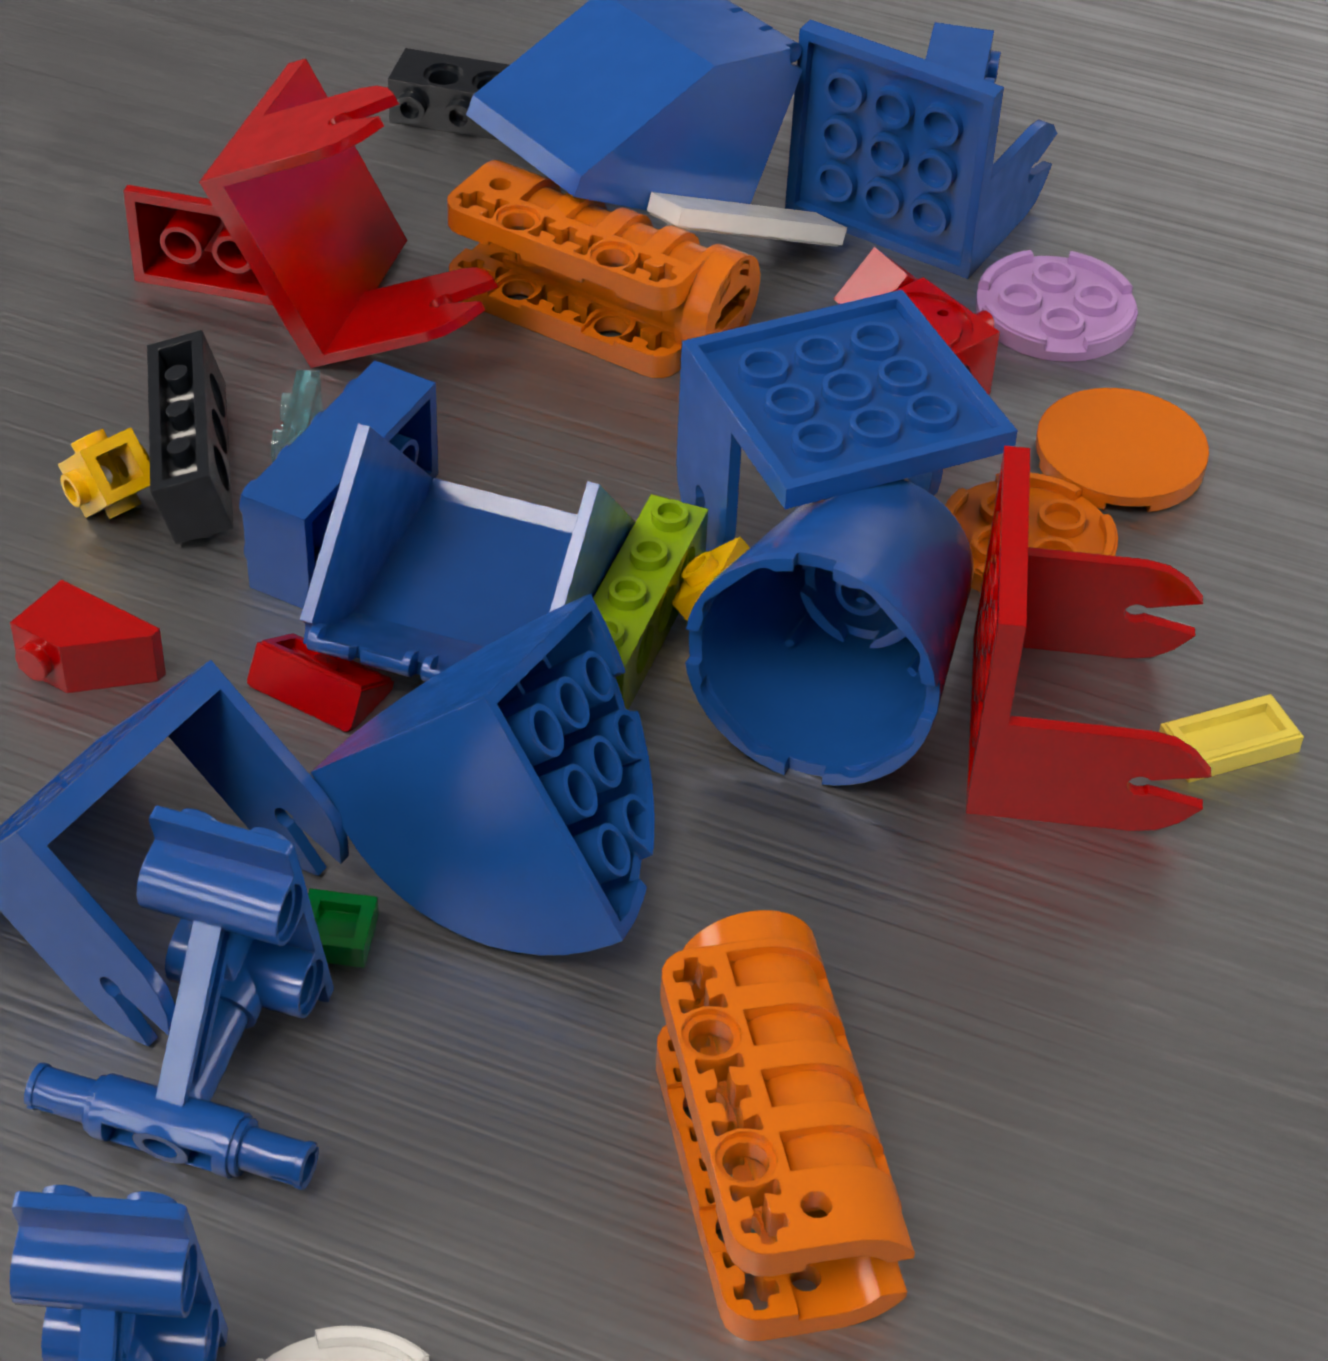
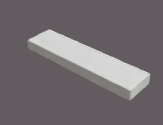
[647,192,847,247]

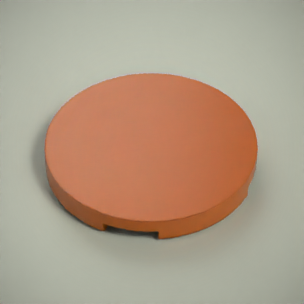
[1036,388,1209,512]
[945,472,1118,592]

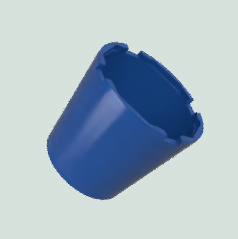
[685,479,974,786]

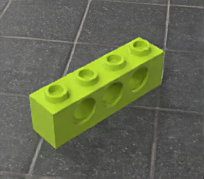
[593,494,708,710]

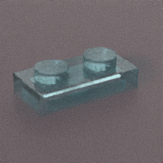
[271,370,323,463]

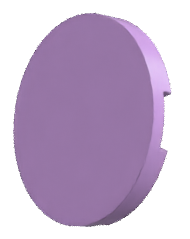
[975,250,1138,362]

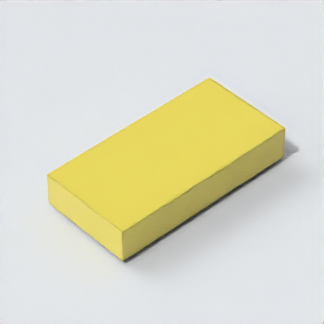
[1159,694,1304,783]

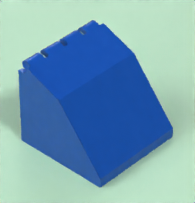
[466,0,803,211]
[300,424,635,682]

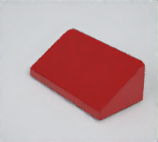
[247,633,394,731]

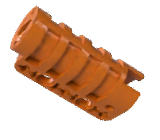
[447,160,760,378]
[656,910,915,1341]

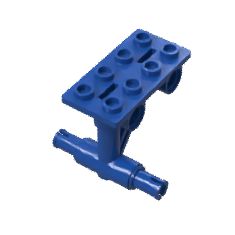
[24,806,334,1190]
[9,1185,228,1361]

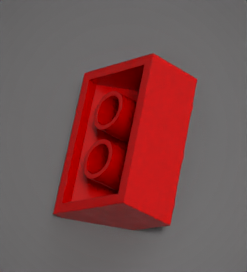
[123,185,273,306]

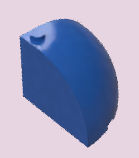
[310,593,655,955]

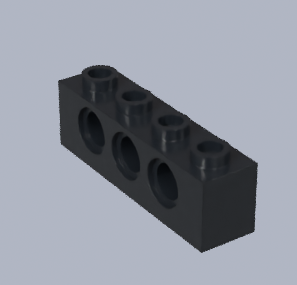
[388,48,509,140]
[147,330,234,544]

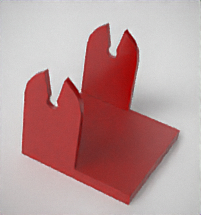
[199,58,499,368]
[966,445,1212,831]

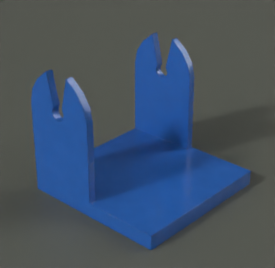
[785,19,1057,279]
[676,290,1018,552]
[0,660,349,1047]

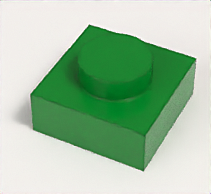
[308,888,379,968]

